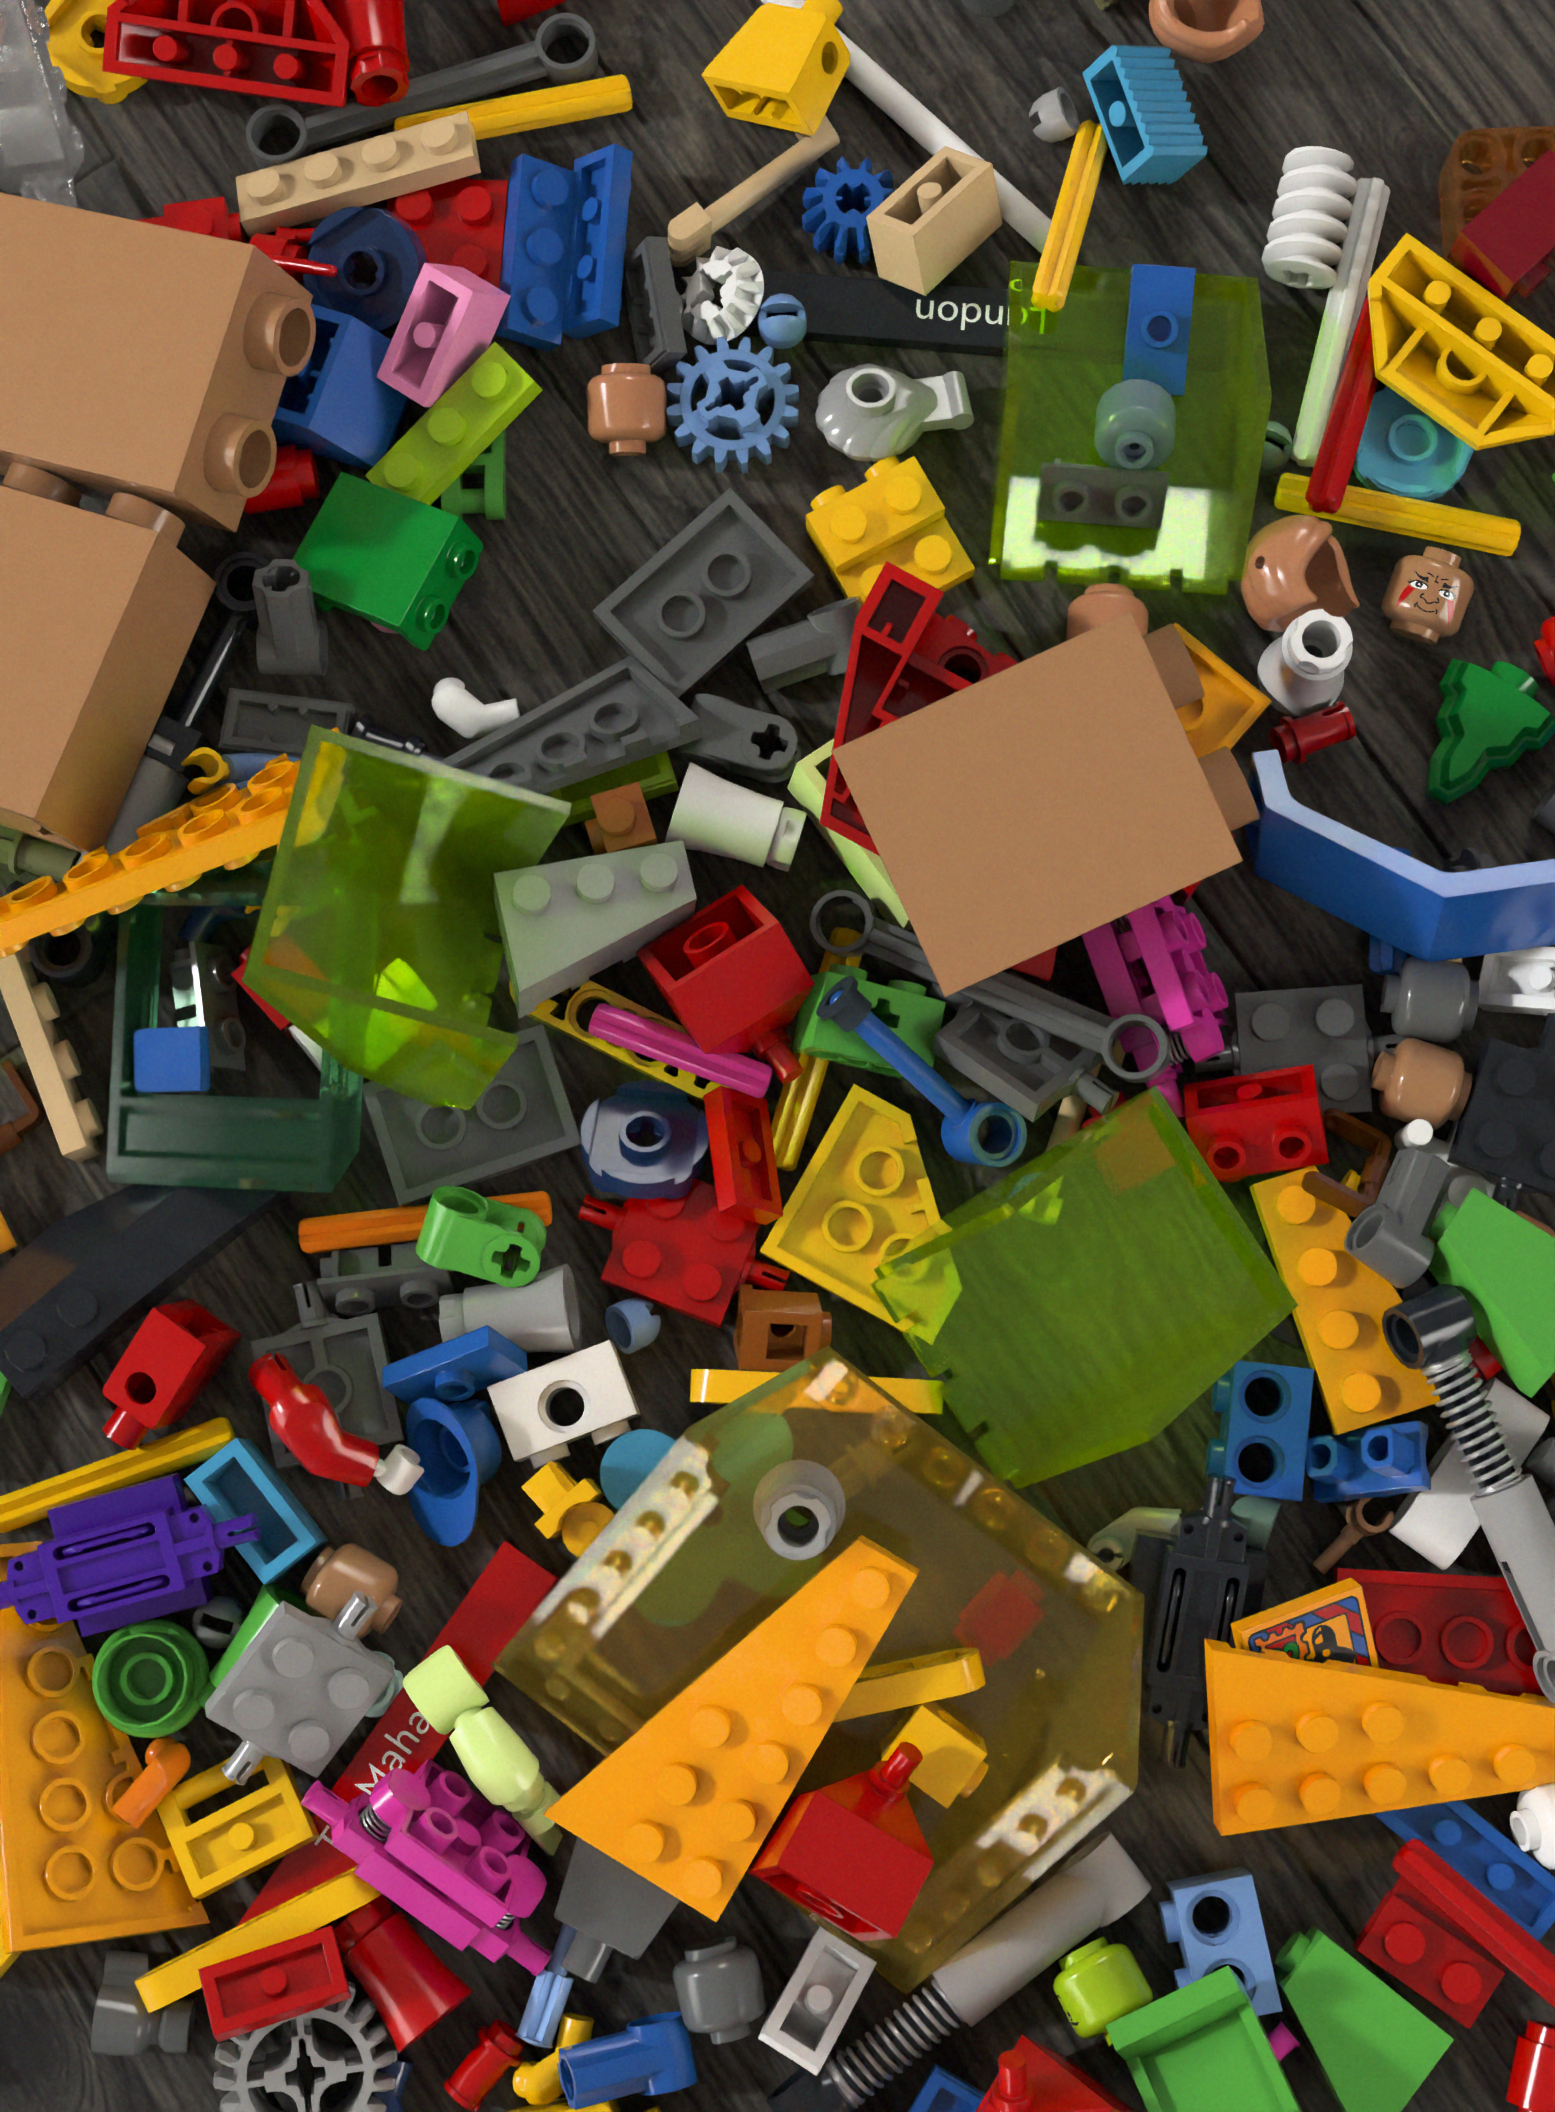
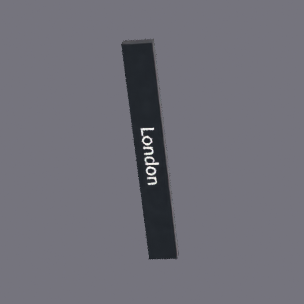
[740,270,1228,374]

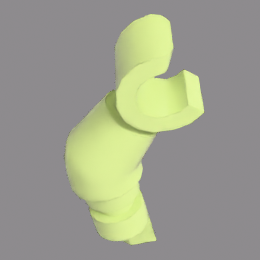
[402,1645,563,1856]

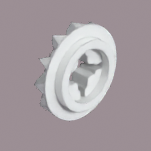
[681,246,764,345]

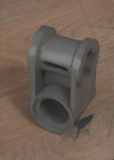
[676,693,802,785]

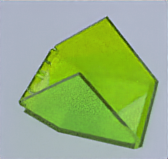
[988,261,1272,595]
[242,724,572,1111]
[870,1085,1298,1490]

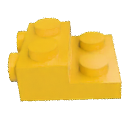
[806,456,975,604]

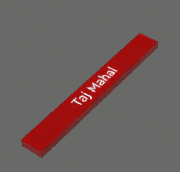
[236,1540,559,1932]

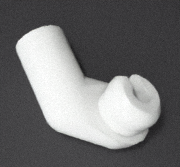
[432,677,521,739]

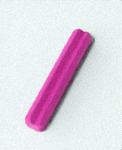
[588,1003,773,1098]

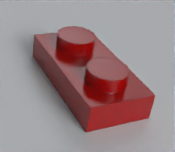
[703,1086,783,1225]
[198,1926,352,2042]

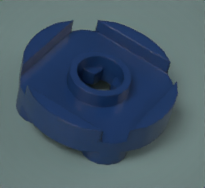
[303,207,427,333]
[581,1080,710,1199]

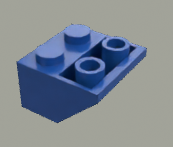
[271,304,411,471]

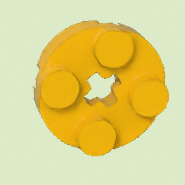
[41,0,148,104]

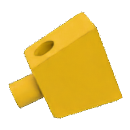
[702,0,850,136]

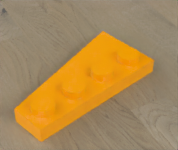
[1249,1165,1440,1435]

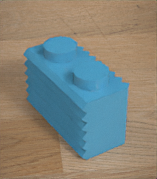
[1082,45,1208,185]

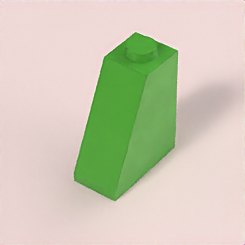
[1427,1187,1555,1398]
[1275,1925,1454,2112]

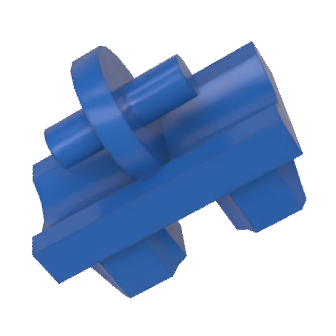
[1306,1421,1431,1504]

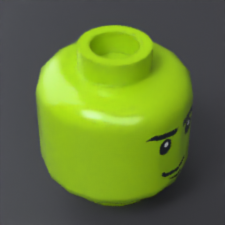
[1053,1936,1153,2046]

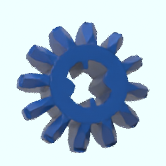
[802,156,896,266]

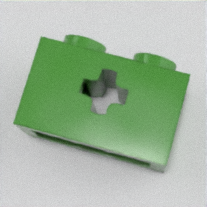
[791,964,946,1081]

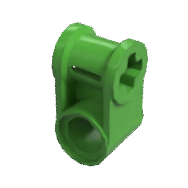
[415,1185,547,1288]

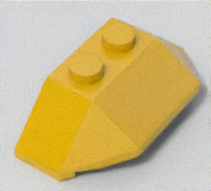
[1367,232,1555,451]

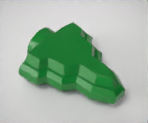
[1425,658,1555,807]

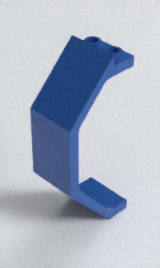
[1243,749,1555,962]

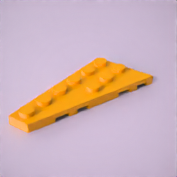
[0,727,349,958]
[543,1535,920,1922]
[0,1541,210,1954]
[1204,1638,1555,1836]

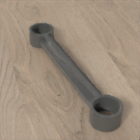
[246,13,598,169]
[810,890,1171,1083]

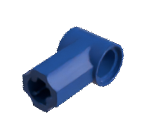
[557,2011,698,2110]

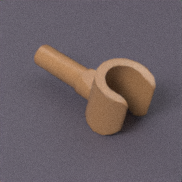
[1313,1497,1394,1575]

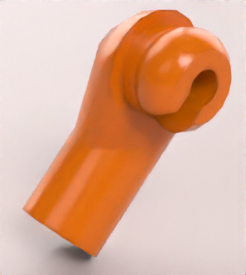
[112,1736,191,1829]

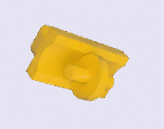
[521,1460,620,1560]

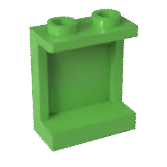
[1105,1965,1302,2112]

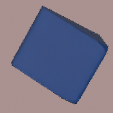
[133,1026,210,1093]

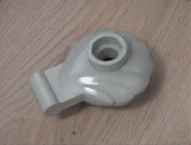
[815,363,974,462]

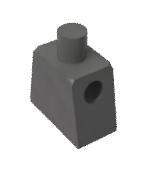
[554,1836,680,1984]

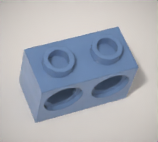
[1158,1866,1282,2016]

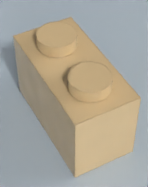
[866,146,1003,296]

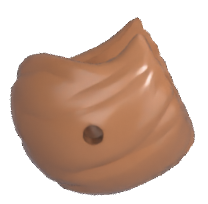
[1149,0,1265,63]
[1240,515,1360,633]

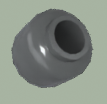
[1380,956,1479,1043]
[673,1936,767,2044]

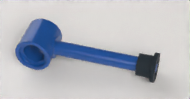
[816,976,1027,1167]

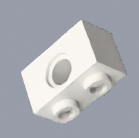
[487,1340,641,1469]

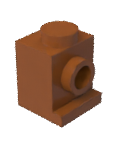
[584,781,658,855]
[733,1284,832,1374]

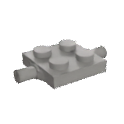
[205,1590,395,1785]

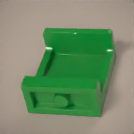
[292,472,483,651]

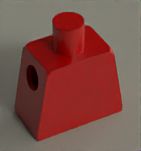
[102,1299,243,1450]

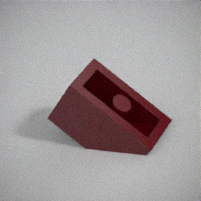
[1447,149,1555,304]

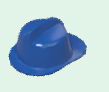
[406,1397,502,1547]

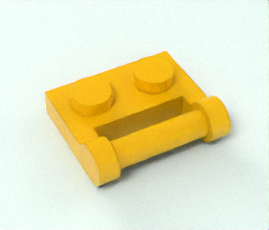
[156,1756,320,1900]

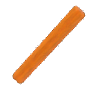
[298,1191,553,1254]

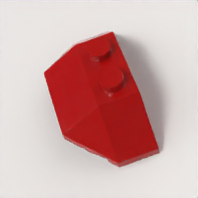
[102,0,352,108]

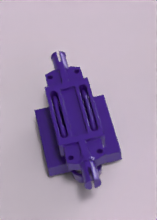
[0,1472,261,1637]

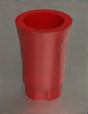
[323,0,410,108]
[334,1894,474,2053]

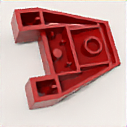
[819,561,973,856]

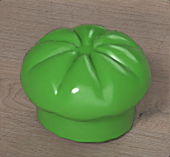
[92,1618,210,1739]

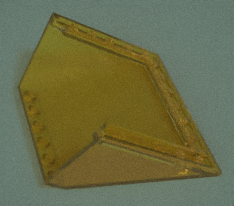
[490,1346,1145,1996]

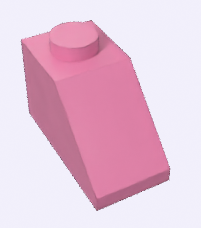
[376,262,511,407]

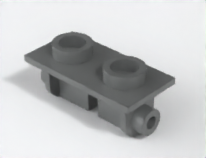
[1037,458,1169,529]
[169,941,246,1075]
[317,1241,456,1316]

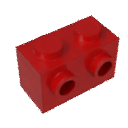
[1184,1064,1329,1183]

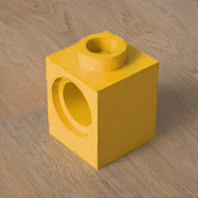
[880,1701,989,1809]

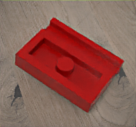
[1352,1876,1506,2029]

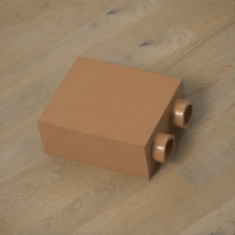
[0,192,316,533]
[0,462,217,854]
[831,611,1259,997]

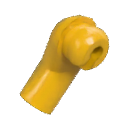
[512,2013,594,2105]

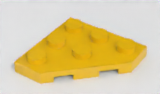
[760,1084,961,1347]

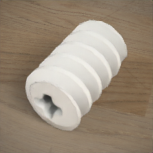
[1261,146,1358,289]

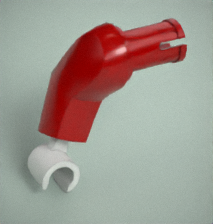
[248,1353,424,1495]

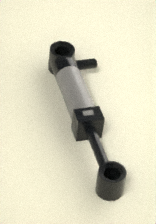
[5,551,269,989]

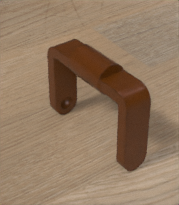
[0,1059,45,1157]
[1301,1108,1392,1218]

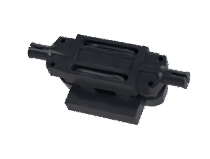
[1114,1473,1269,1769]

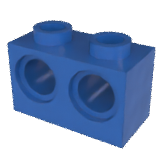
[1205,1360,1314,1501]

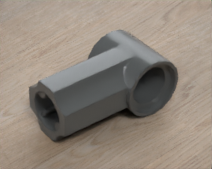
[252,559,329,677]
[746,596,863,694]
[1344,1147,1452,1289]

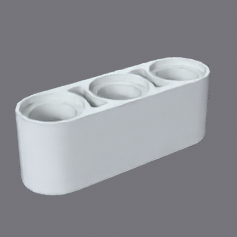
[1387,1377,1550,1570]

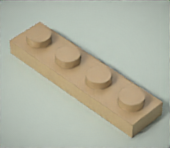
[236,111,481,238]
[0,940,103,1163]

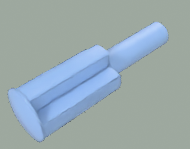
[515,1923,577,2048]

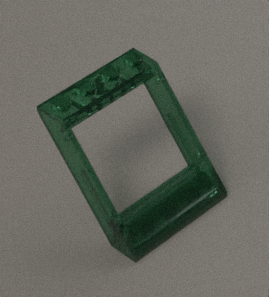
[106,841,374,1193]

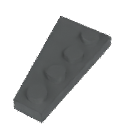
[420,655,704,825]

